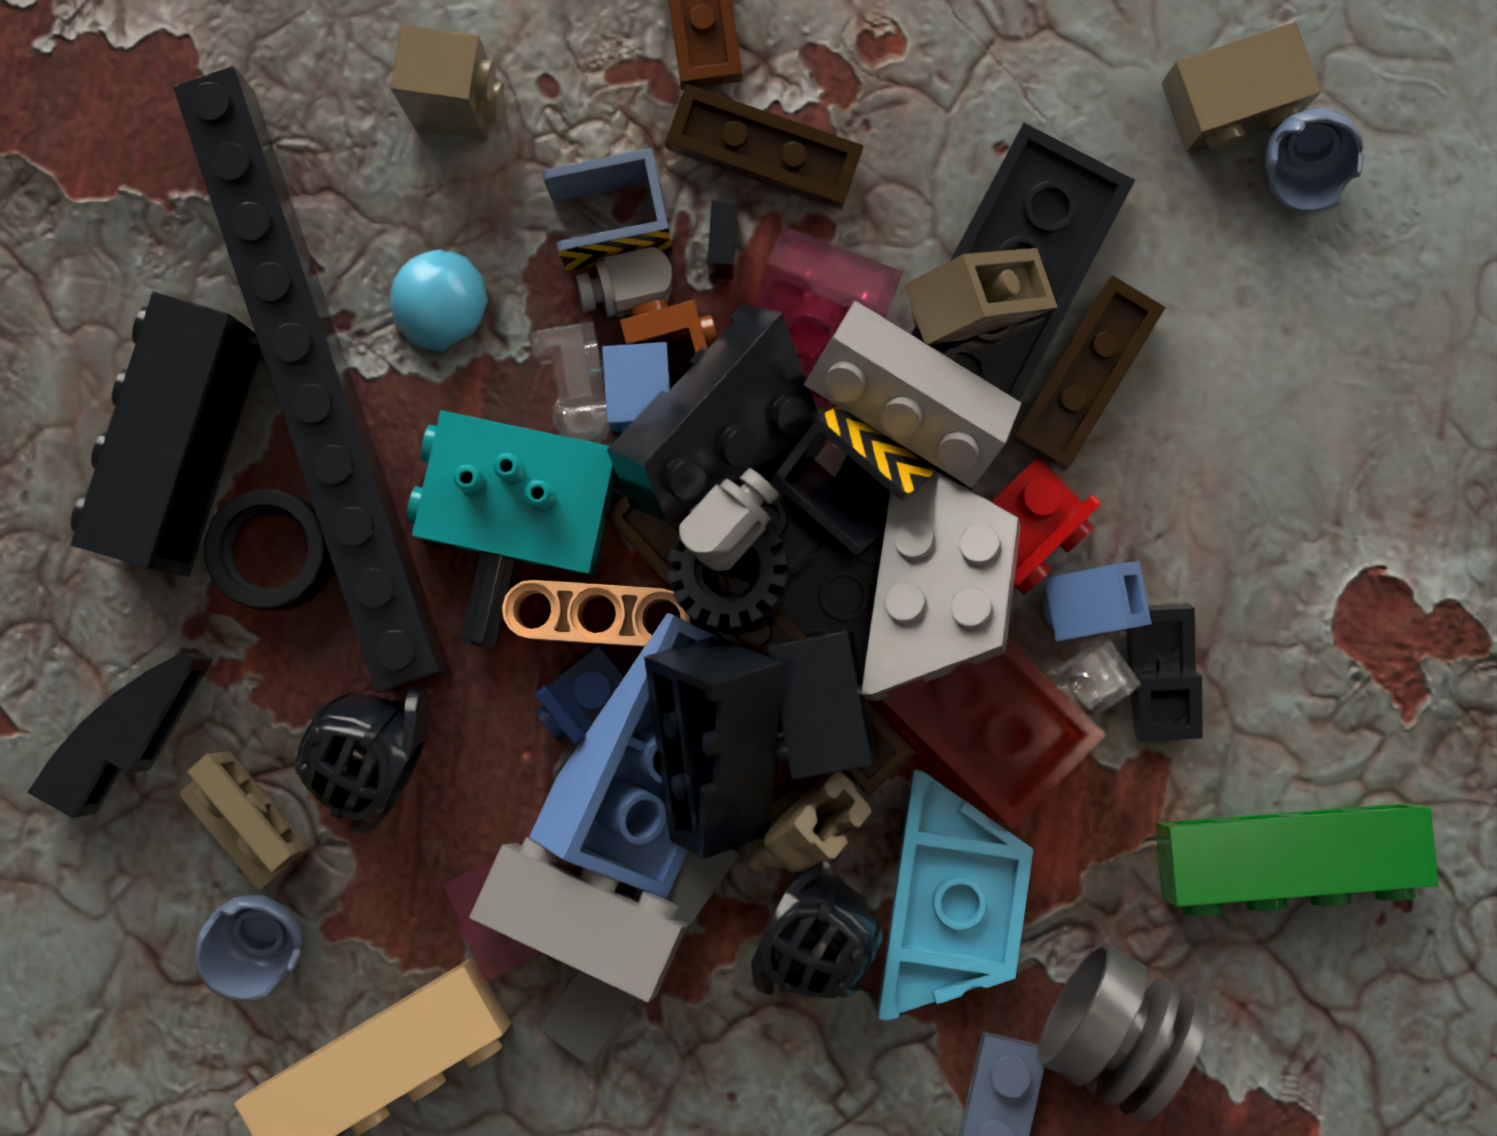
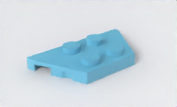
[876,769,1033,1021]

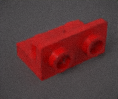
[990,457,1102,595]

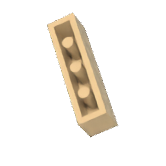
[234,957,511,1136]

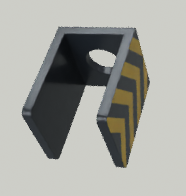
[770,406,933,555]

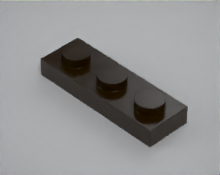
[665,84,864,210]
[1011,275,1166,471]

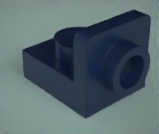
[535,645,625,744]

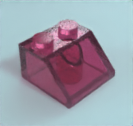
[753,227,903,404]

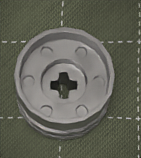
[1037,941,1209,1124]

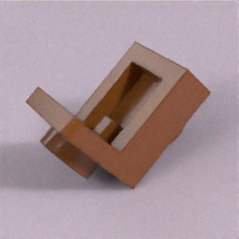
[620,300,718,354]

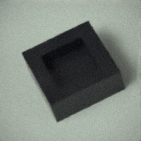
[707,200,738,279]

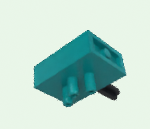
[407,410,617,648]

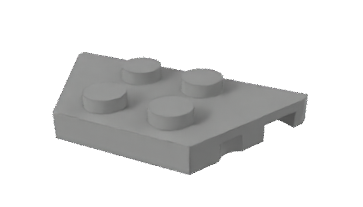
[861,466,1021,701]

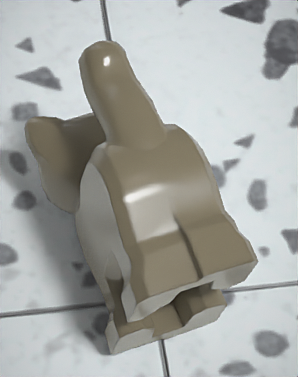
[748,771,871,873]

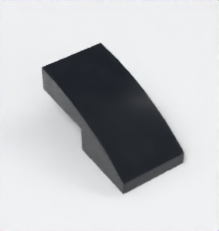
[1126,603,1203,742]

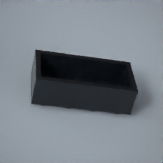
[70,291,261,577]

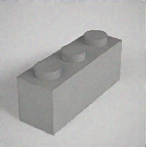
[804,300,1021,488]
[469,837,689,1002]

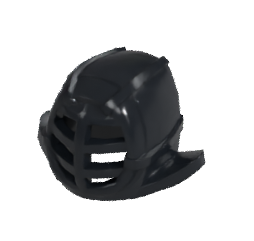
[294,688,429,835]
[751,853,882,999]

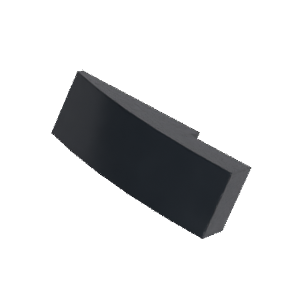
[27,652,213,818]

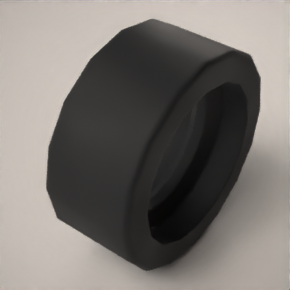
[204,489,333,611]

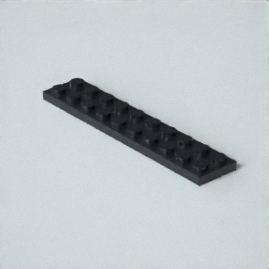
[778,122,1135,680]

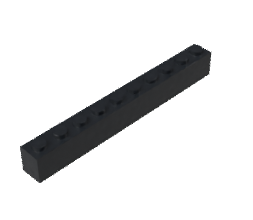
[173,65,451,693]

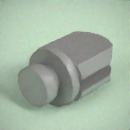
[575,247,672,318]
[679,468,779,571]

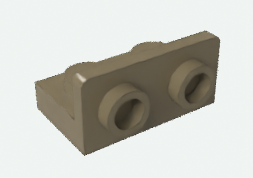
[180,751,311,889]

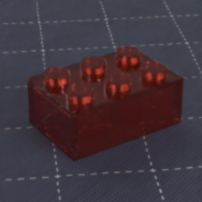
[877,639,1106,830]

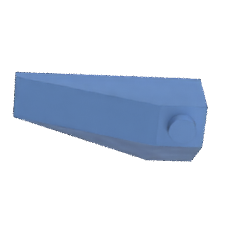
[529,613,724,899]

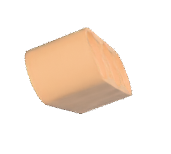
[502,580,692,647]

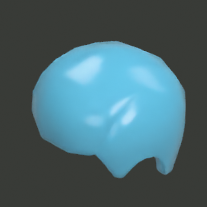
[389,249,488,352]

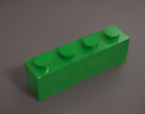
[1155,803,1439,916]

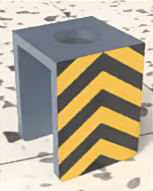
[542,148,673,270]

